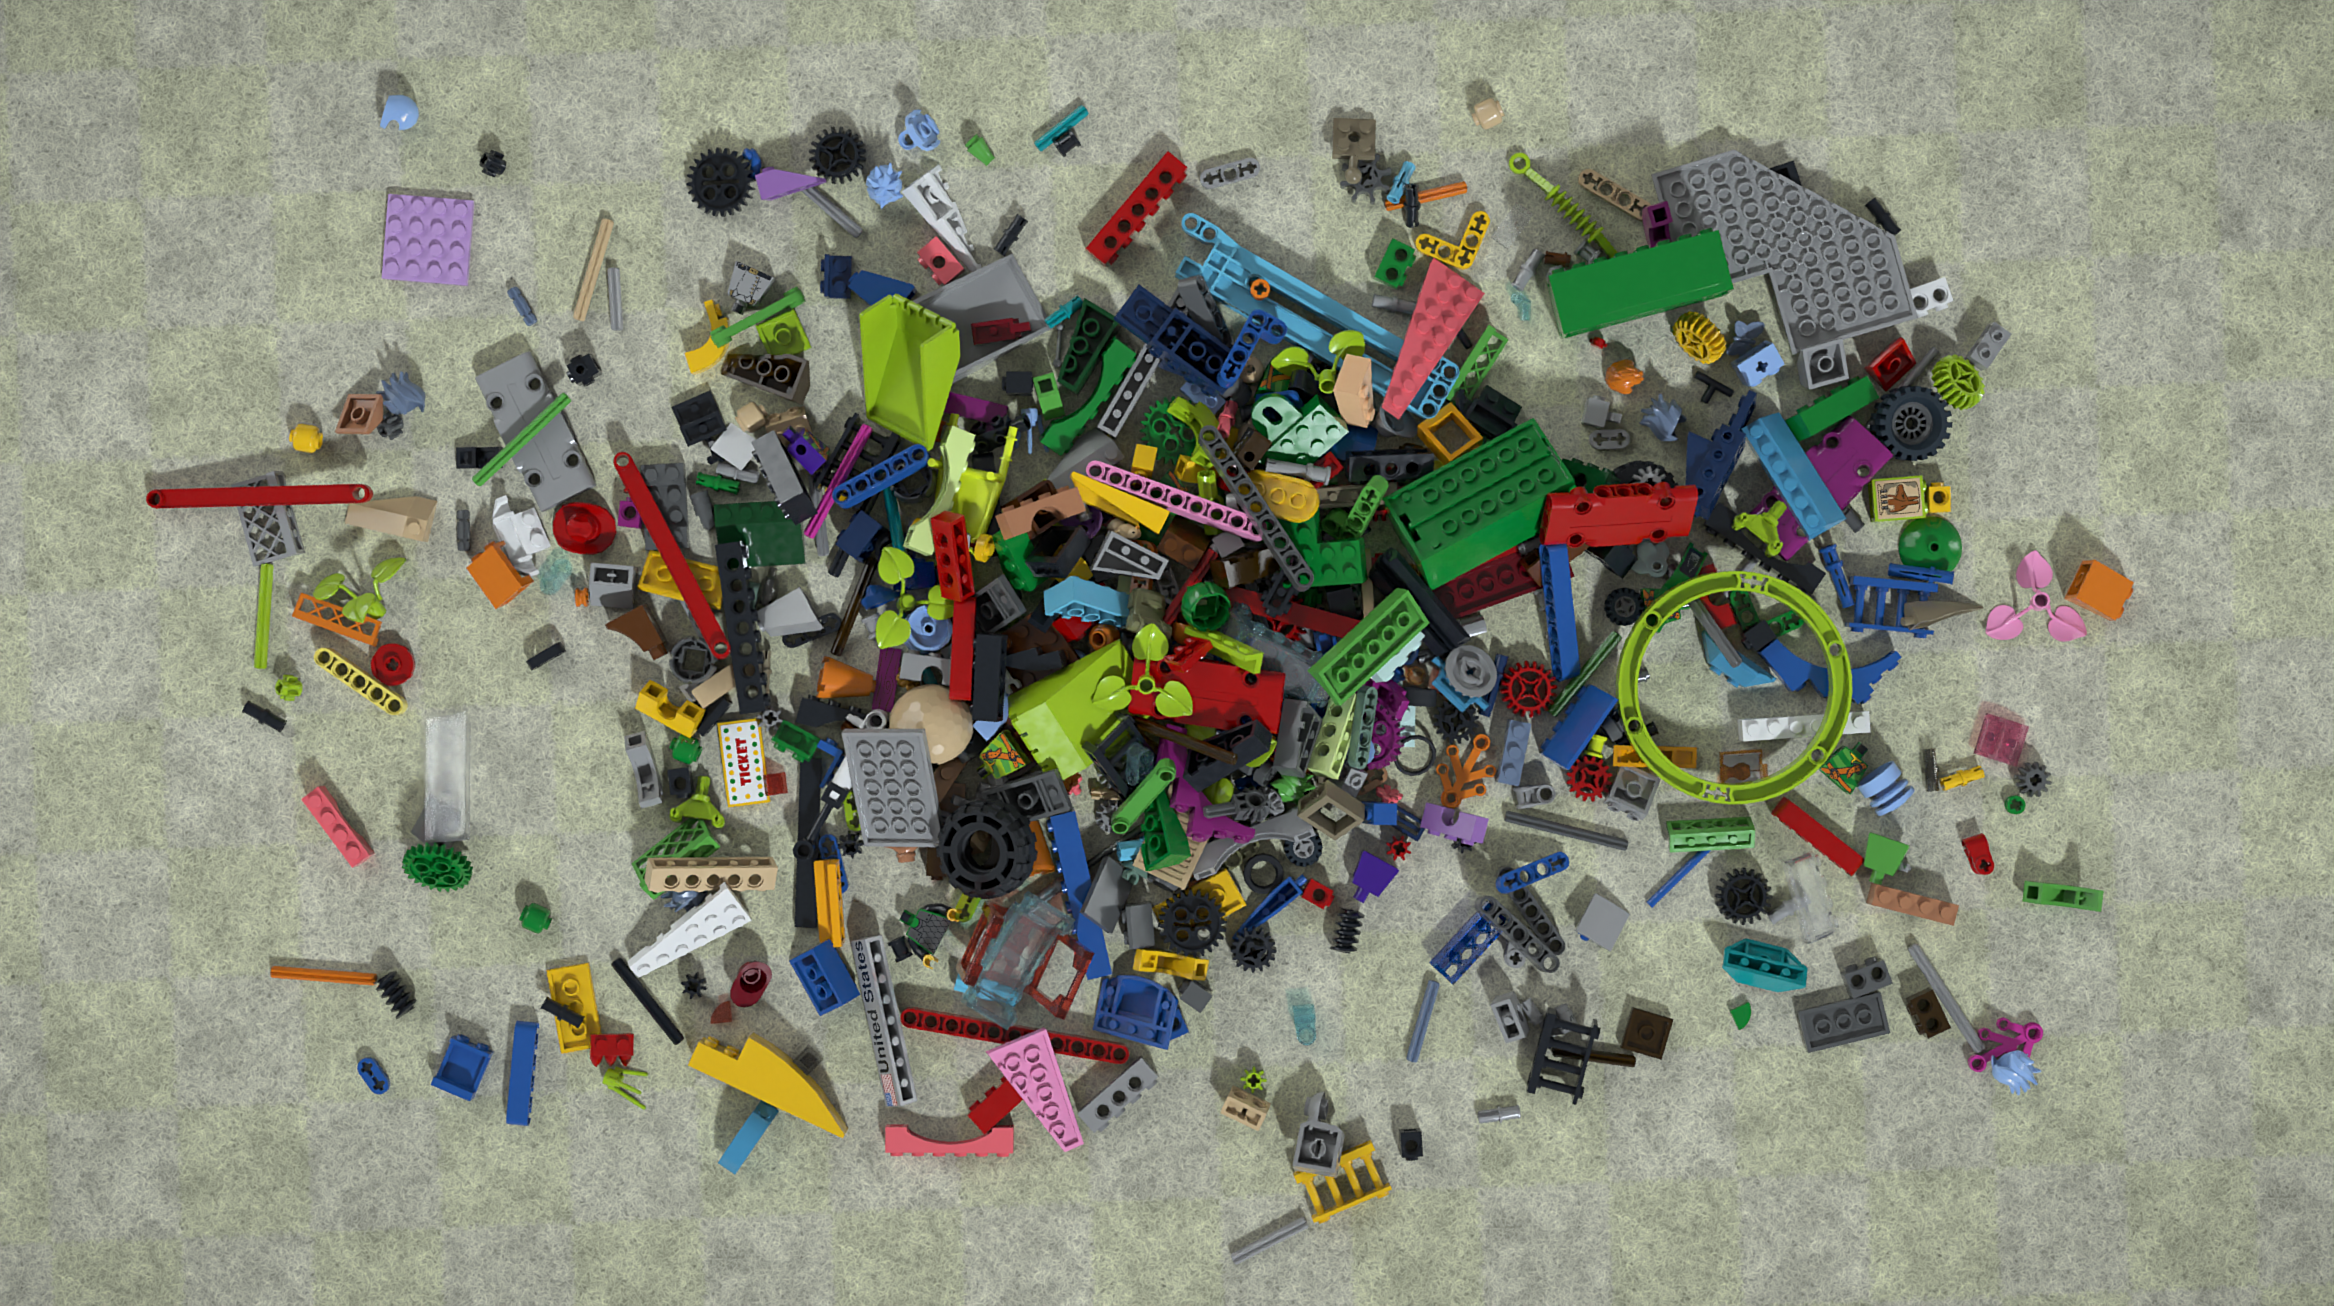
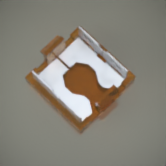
[1719,749,1768,794]

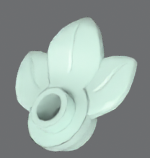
[1631,541,1669,578]

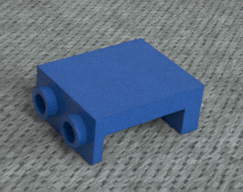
[431,1034,493,1101]

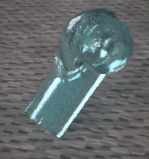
[1510,292,1531,321]

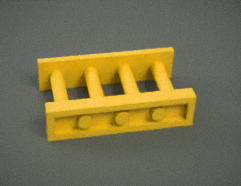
[1293,1140,1392,1224]

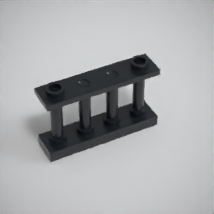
[813,413,902,513]
[1081,711,1157,802]
[1526,1007,1601,1105]

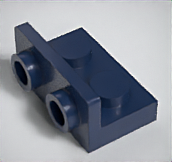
[820,254,852,299]

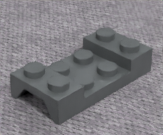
[640,463,690,551]

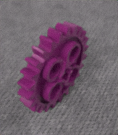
[1363,703,1406,770]

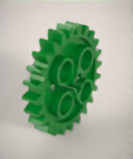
[1139,396,1196,465]
[402,842,473,892]

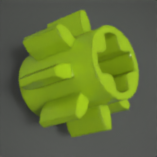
[275,674,302,701]
[1240,1065,1267,1093]

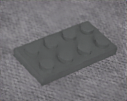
[1797,991,1890,1053]

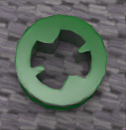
[2004,795,2026,815]

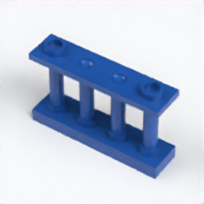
[1845,576,1938,638]

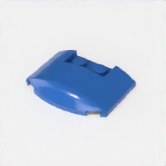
[1093,975,1178,1050]

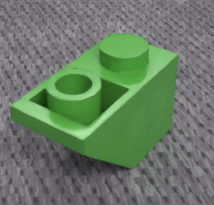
[1033,372,1065,421]

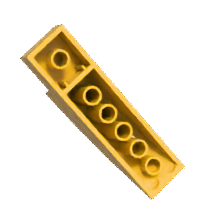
[688,1032,848,1138]

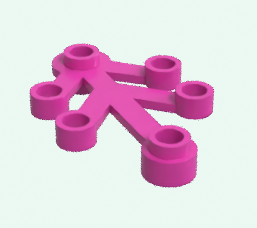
[1968,1017,2043,1072]

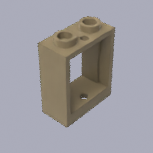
[1297,780,1365,840]

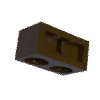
[1905,987,1951,1039]

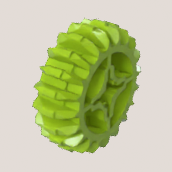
[1931,354,1985,410]

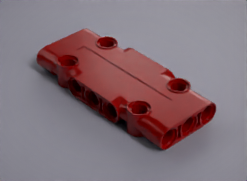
[1540,482,1698,548]
[1128,655,1286,734]

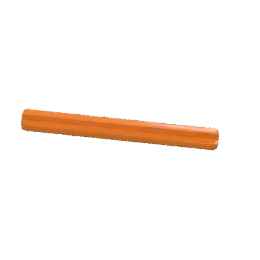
[270,966,377,985]

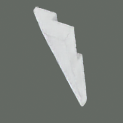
[901,164,982,272]

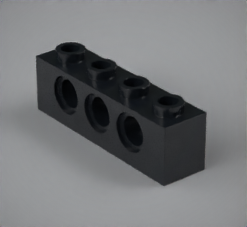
[1345,448,1434,484]

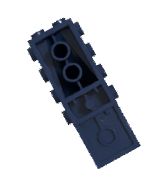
[1113,284,1243,398]
[1685,390,1757,520]

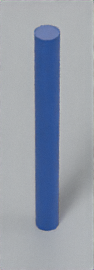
[1646,850,1711,908]

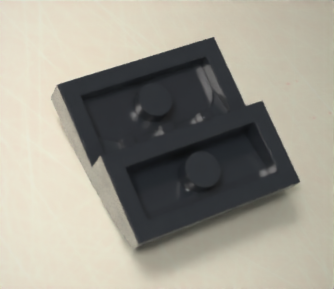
[671,390,727,447]

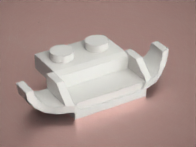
[492,495,551,577]

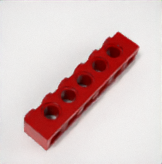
[1085,151,1188,267]

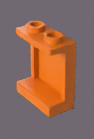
[466,540,534,609]

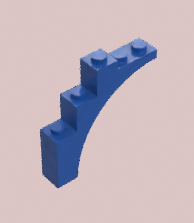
[1757,639,1902,705]

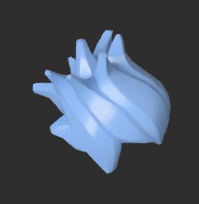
[866,163,903,209]
[1991,1050,2041,1095]

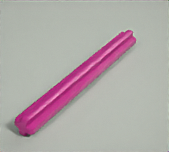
[804,424,873,539]

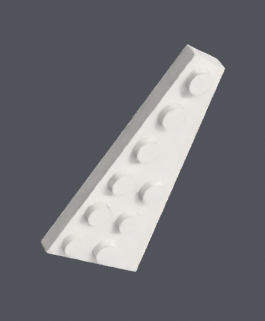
[627,882,752,978]

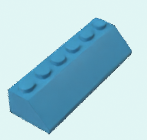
[1742,412,1846,541]

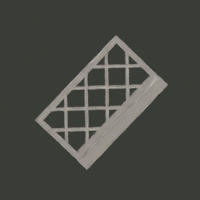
[231,471,305,567]

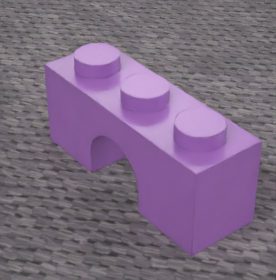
[1420,802,1489,846]

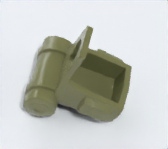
[1122,588,1172,640]

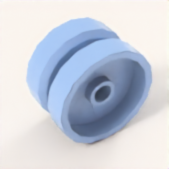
[904,605,953,655]

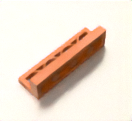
[292,593,382,647]

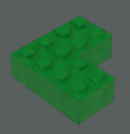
[1275,507,1368,588]

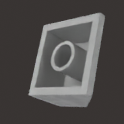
[1797,337,1849,390]

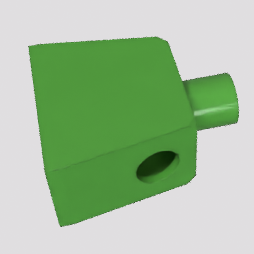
[1864,832,1910,885]

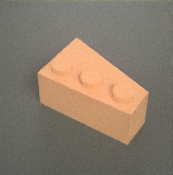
[1333,354,1375,428]

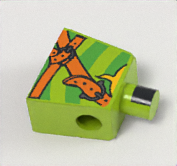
[976,730,1031,779]

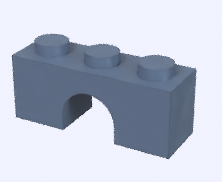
[1496,719,1531,786]

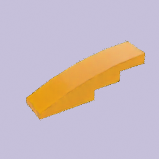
[1613,745,1697,768]

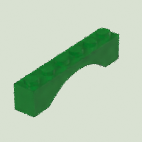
[1039,336,1137,456]

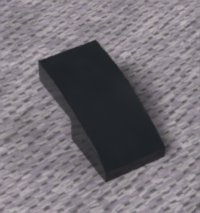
[456,447,503,469]

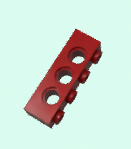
[931,511,975,602]

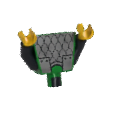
[899,903,962,969]

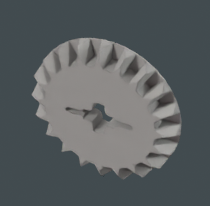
[1444,645,1497,698]

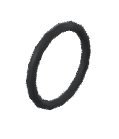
[1394,735,1436,776]

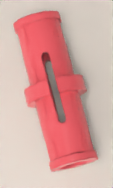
[1217,400,1238,439]

